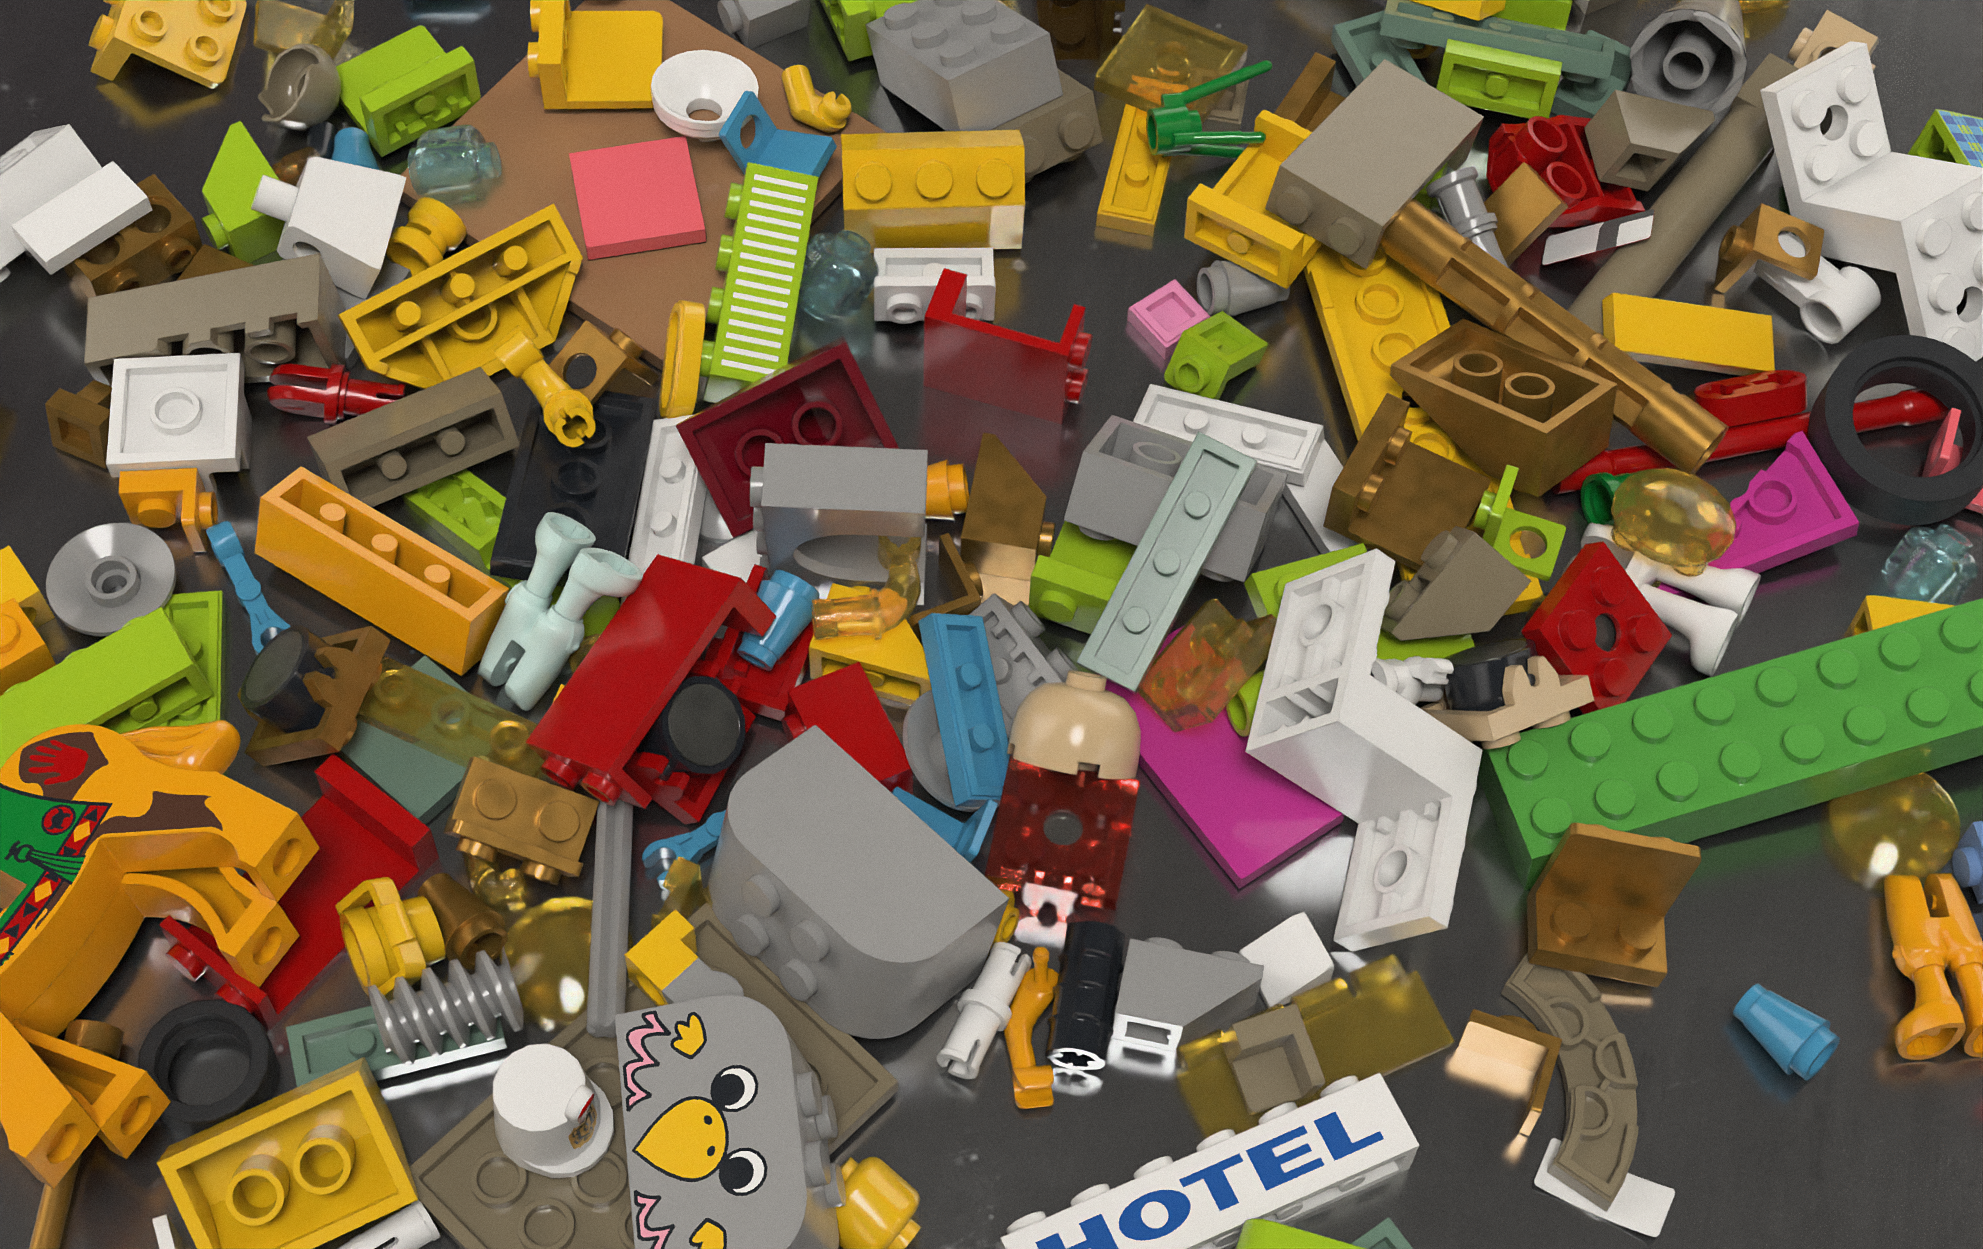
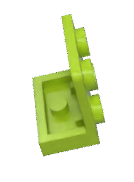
[1028,521,1138,634]

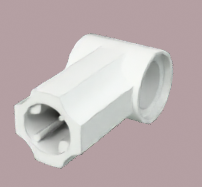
[1753,231,1881,344]

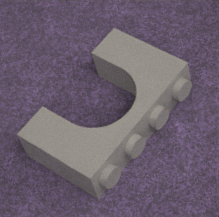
[750,443,928,605]

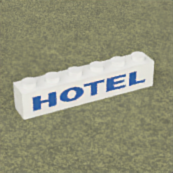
[999,1073,1420,1249]

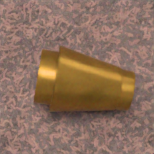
[417,873,508,970]

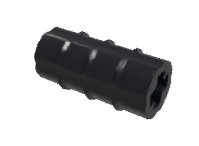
[1045,921,1126,1070]

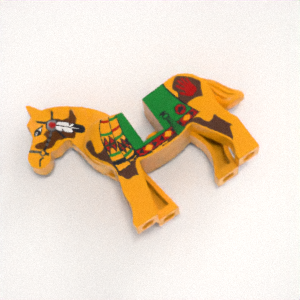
[0,720,319,1189]

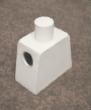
[251,157,407,299]

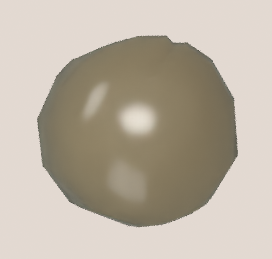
[258,44,341,132]

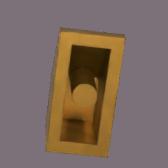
[960,433,1056,581]

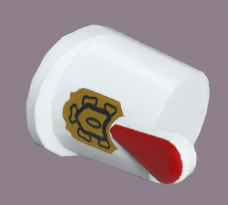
[493,1044,614,1178]

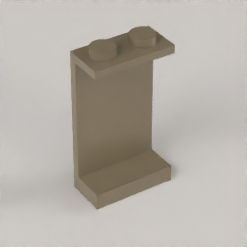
[1265,59,1484,269]

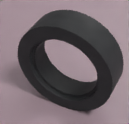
[1808,335,1983,525]

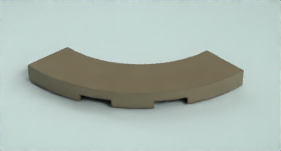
[1501,952,1639,1212]

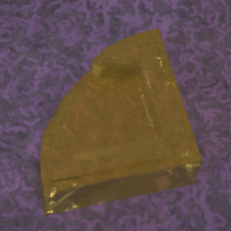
[650,856,703,931]

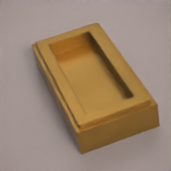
[1484,162,1569,266]

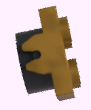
[237,625,391,766]

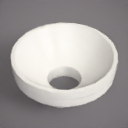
[651,50,759,142]

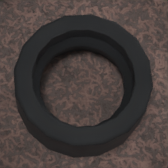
[137,999,279,1137]

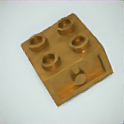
[1323,393,1490,571]
[1527,823,1701,987]

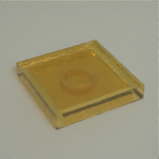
[1093,4,1249,124]

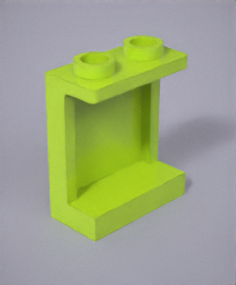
[1436,0,1572,119]

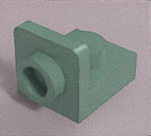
[1551,30,1632,118]

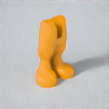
[1884,873,1983,1060]

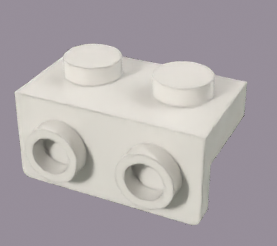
[874,248,996,324]

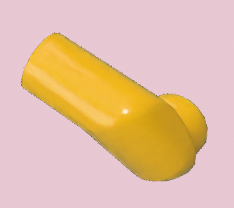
[781,65,852,133]

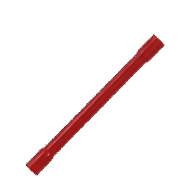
[1551,388,1950,495]

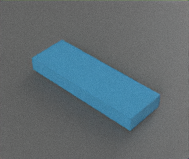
[918,613,1020,807]

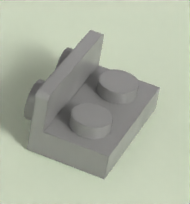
[969,593,1079,738]

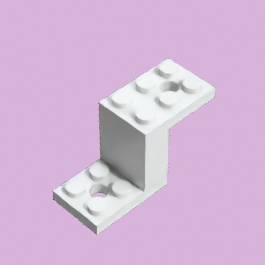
[1760,41,1983,362]
[1245,548,1483,952]

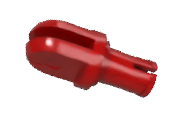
[267,363,406,425]

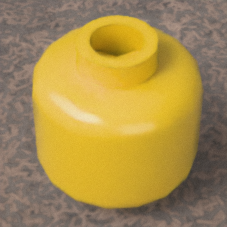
[835,1157,921,1249]

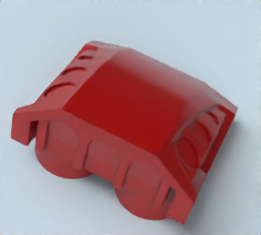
[1486,115,1645,227]

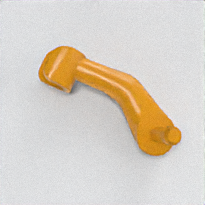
[1003,947,1059,1109]

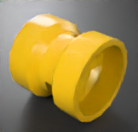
[386,197,467,276]

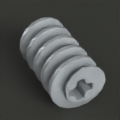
[367,947,524,1067]

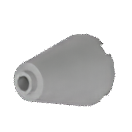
[1629,0,1747,115]

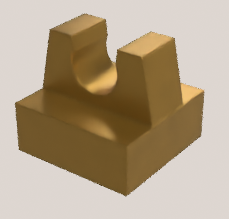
[45,379,112,469]

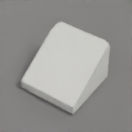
[1239,912,1334,1011]

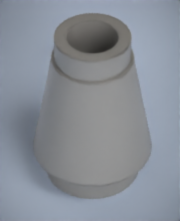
[1197,260,1290,317]

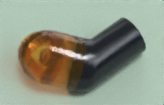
[271,121,338,186]

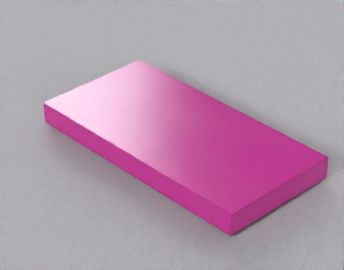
[1105,623,1345,889]

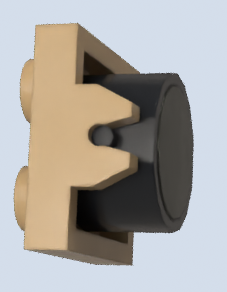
[1420,638,1594,749]

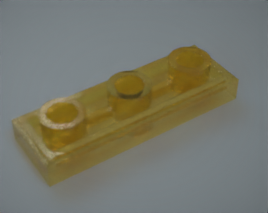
[355,656,544,778]

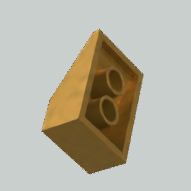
[1390,319,1618,497]

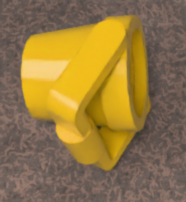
[335,877,445,1001]

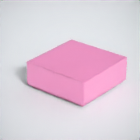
[1127,279,1211,360]

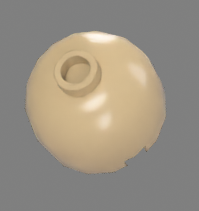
[1007,670,1141,780]

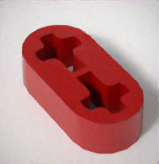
[1694,370,1808,427]

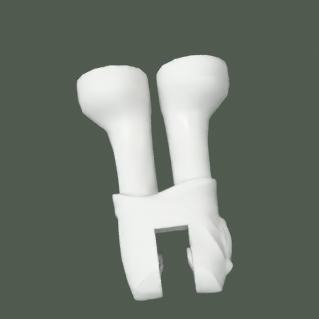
[1561,523,1761,677]

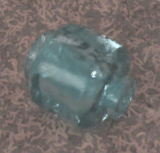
[408,125,502,206]
[797,229,880,322]
[1880,524,1979,606]

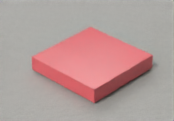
[569,136,706,260]

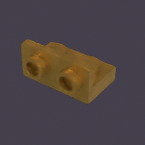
[443,756,599,885]

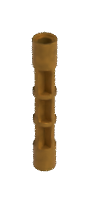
[1378,199,1729,476]

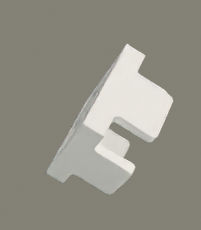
[106,353,252,495]

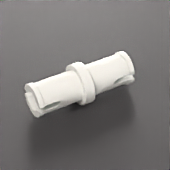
[936,942,1032,1079]

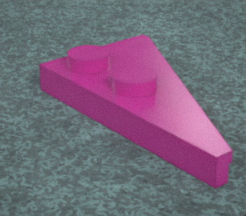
[1657,431,1860,599]

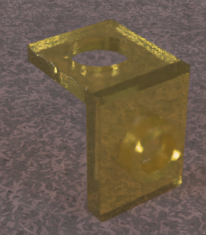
[253,0,354,60]

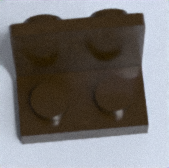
[1035,0,1126,75]

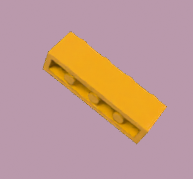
[254,466,509,676]

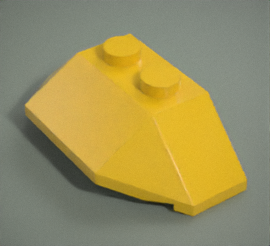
[337,203,583,390]

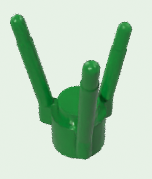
[1146,60,1272,159]

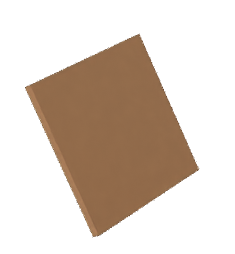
[400,0,887,370]

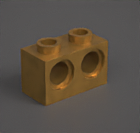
[64,174,203,298]

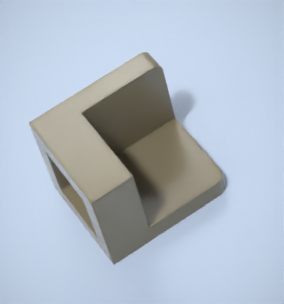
[1220,1004,1325,1115]

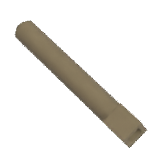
[1567,53,1799,336]

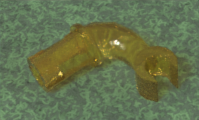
[811,535,922,640]

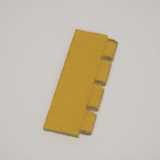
[1175,954,1455,1139]

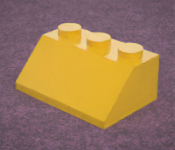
[841,130,1025,254]
[157,1057,419,1249]

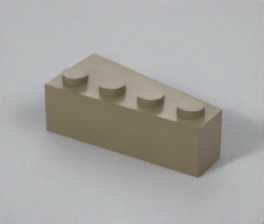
[84,253,346,387]

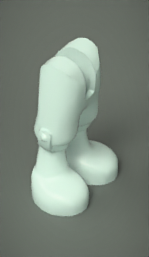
[477,512,643,711]

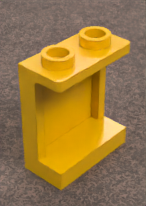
[1184,110,1323,289]

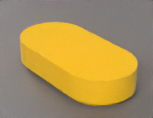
[659,300,705,419]

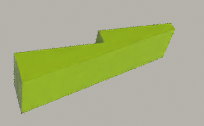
[401,469,620,658]

